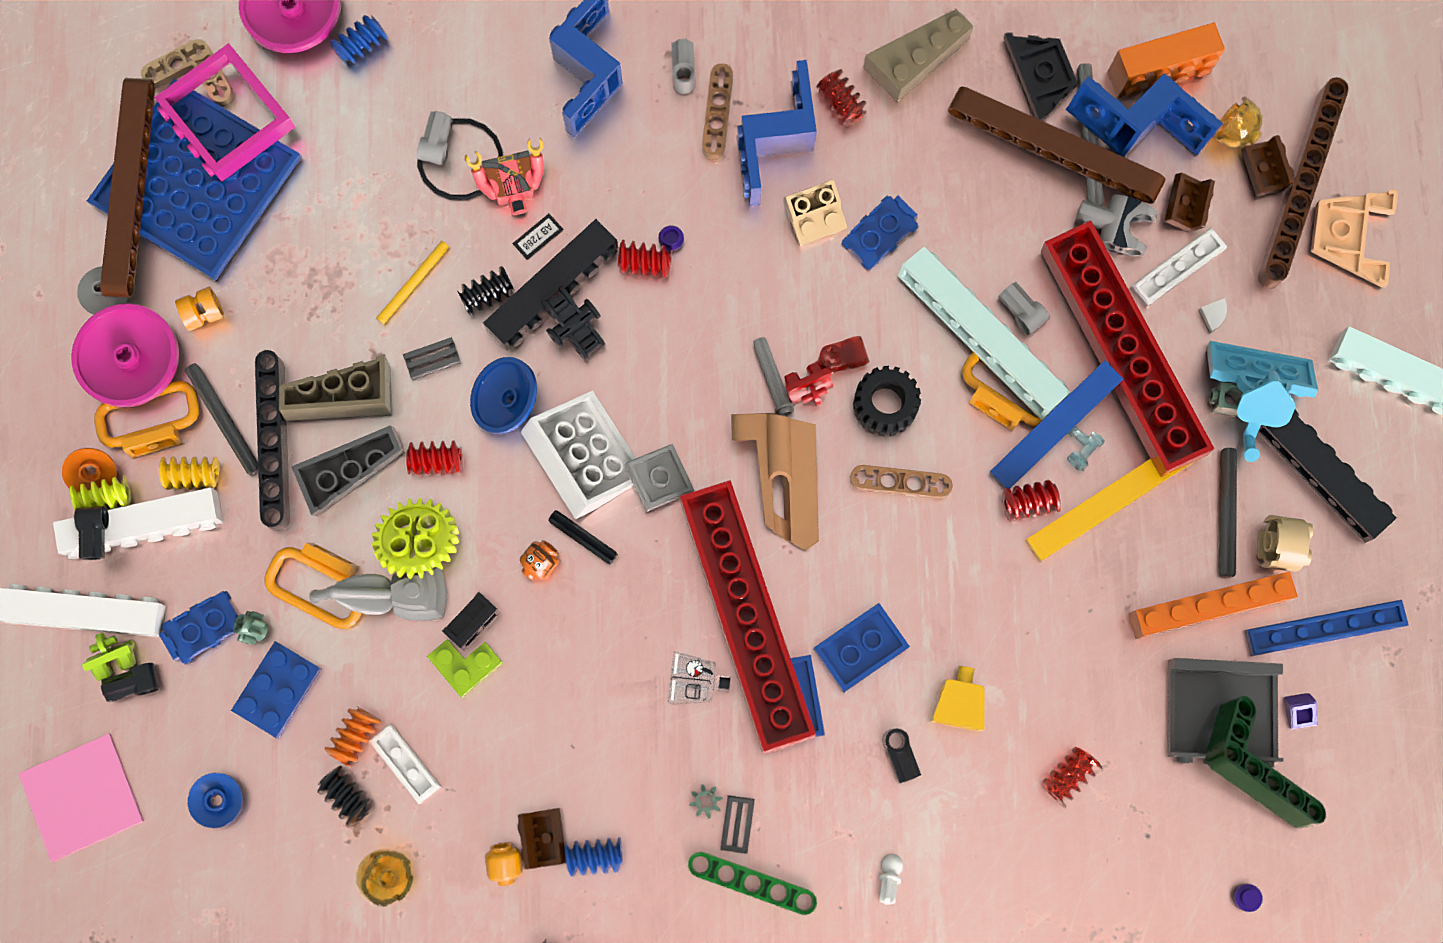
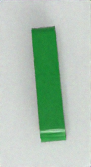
[688,852,817,915]

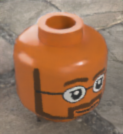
[520,540,559,580]

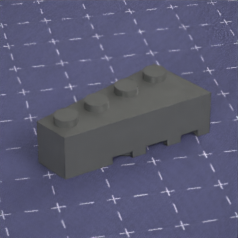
[291,425,405,517]

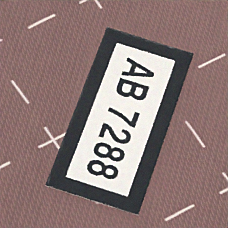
[512,213,564,260]

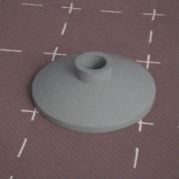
[77,266,128,315]

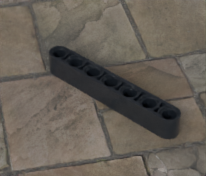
[255,350,290,531]

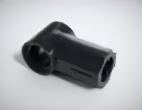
[74,506,109,560]
[101,663,160,702]
[882,728,921,783]

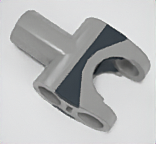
[1075,195,1158,257]

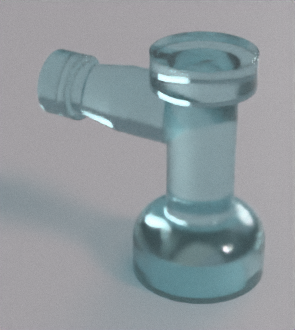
[1067,426,1105,471]

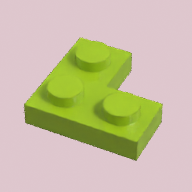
[427,639,503,698]

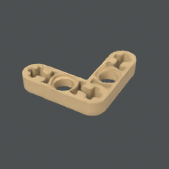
[141,39,234,106]

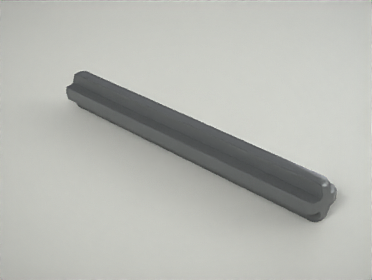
[185,363,258,475]
[1220,448,1237,577]

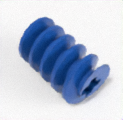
[330,15,388,67]
[565,837,623,876]

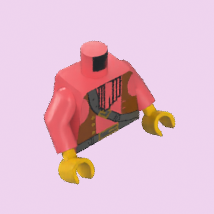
[464,137,544,215]

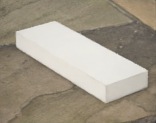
[369,724,441,804]

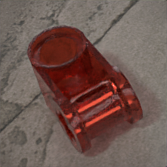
[817,336,870,374]

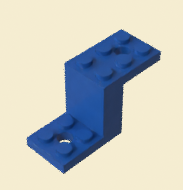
[549,0,623,138]
[737,60,817,206]
[1066,74,1223,157]

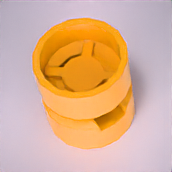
[175,286,224,331]

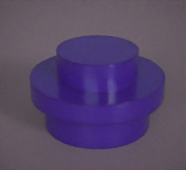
[658,225,684,251]
[1234,884,1263,912]

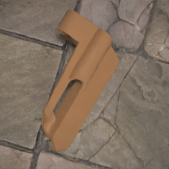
[731,413,819,551]

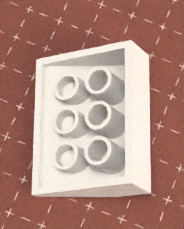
[521,391,636,519]

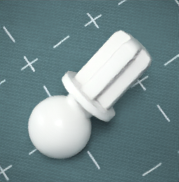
[879,854,903,905]

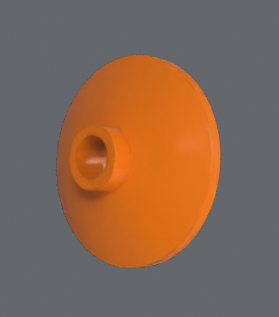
[62,448,117,492]

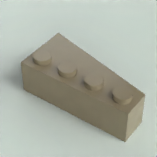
[863,9,974,102]
[279,354,391,421]

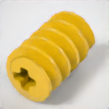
[159,457,220,490]

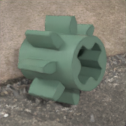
[233,611,268,645]
[689,785,723,819]

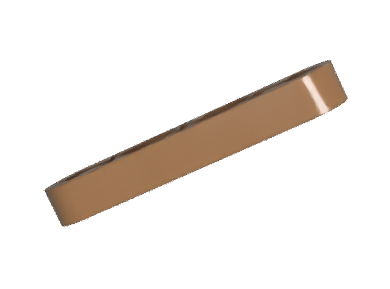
[702,63,733,160]
[850,465,953,499]

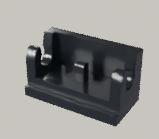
[442,592,500,651]

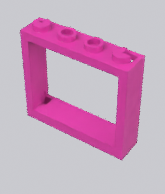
[154,43,295,182]

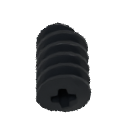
[456,266,515,316]
[317,765,375,828]

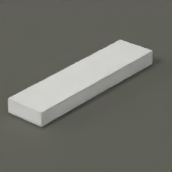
[1130,227,1227,307]

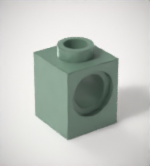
[1209,382,1243,417]

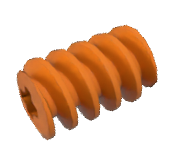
[324,706,381,767]

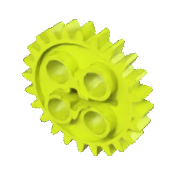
[371,498,459,580]

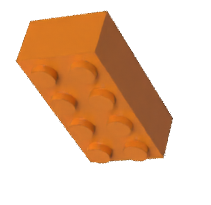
[1108,22,1225,98]

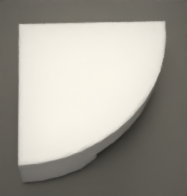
[1199,298,1227,333]

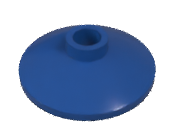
[187,773,243,828]

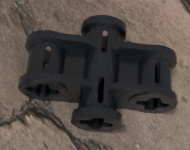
[541,286,606,361]

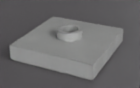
[625,444,695,512]

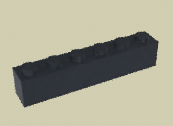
[483,219,619,351]
[1258,409,1397,543]

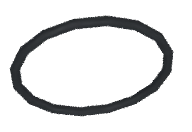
[417,118,503,200]

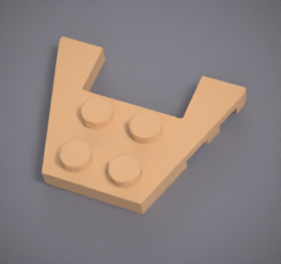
[1311,190,1398,287]

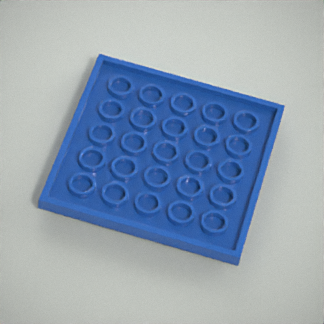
[87,78,302,281]

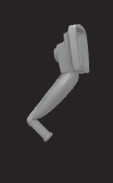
[309,566,447,621]

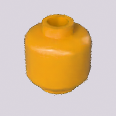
[485,842,522,886]

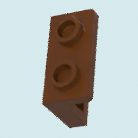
[1241,135,1294,196]
[1165,172,1215,232]
[517,808,566,870]

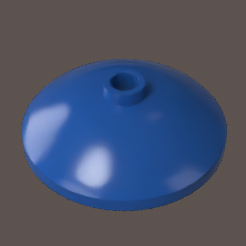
[470,357,537,434]

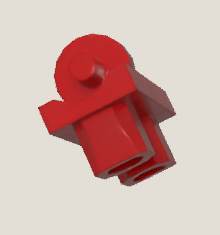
[784,362,833,406]

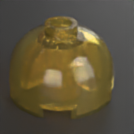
[1212,96,1262,149]
[356,849,413,907]

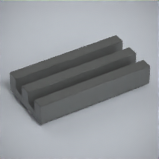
[403,337,461,380]
[720,795,755,854]

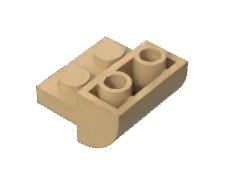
[784,179,848,245]

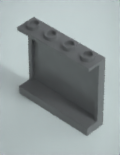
[1168,658,1284,768]

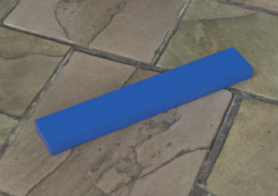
[990,360,1124,489]
[1245,600,1409,656]

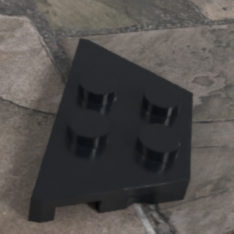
[1003,32,1078,121]

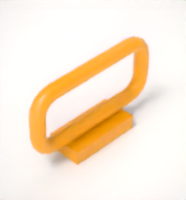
[962,351,1042,431]
[94,381,199,458]
[264,543,362,629]

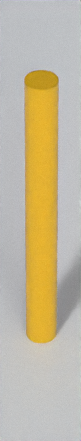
[376,240,449,325]

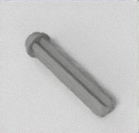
[753,337,795,416]

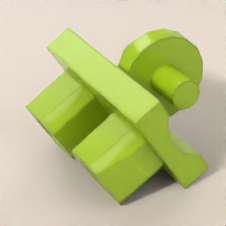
[82,633,136,681]

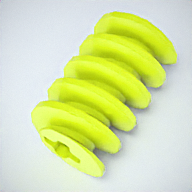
[69,475,131,510]

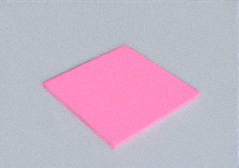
[19,734,143,862]

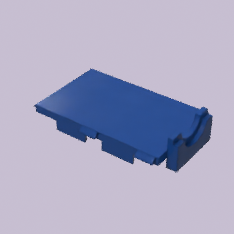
[841,195,919,270]
[159,591,238,664]

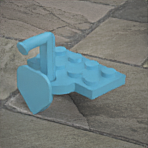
[1207,341,1318,462]

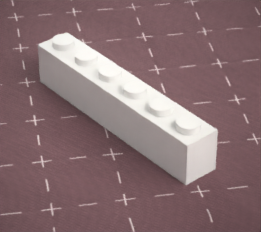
[53,488,223,559]
[0,584,167,637]

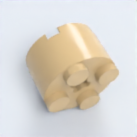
[1257,515,1313,572]

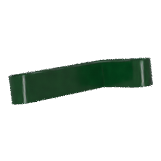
[1206,696,1326,829]

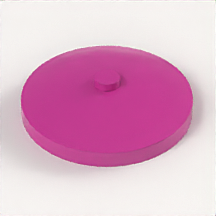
[239,0,341,53]
[71,304,179,407]

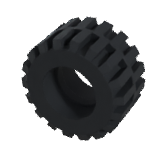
[853,366,921,436]

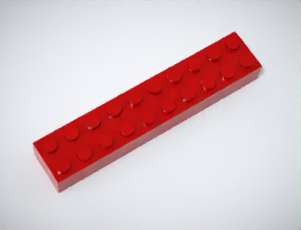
[1041,220,1215,477]
[680,480,816,755]

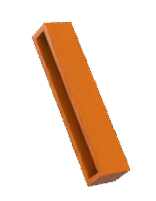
[1129,571,1298,639]

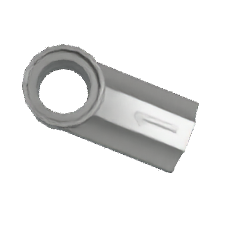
[672,39,695,94]
[416,111,452,165]
[998,282,1050,335]

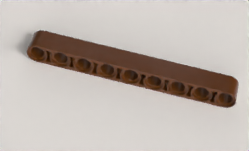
[1258,77,1349,289]
[100,78,155,298]
[948,86,1166,204]

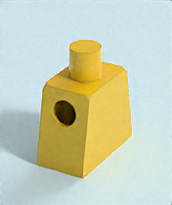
[930,666,985,731]

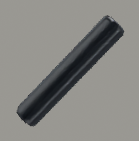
[548,510,618,564]

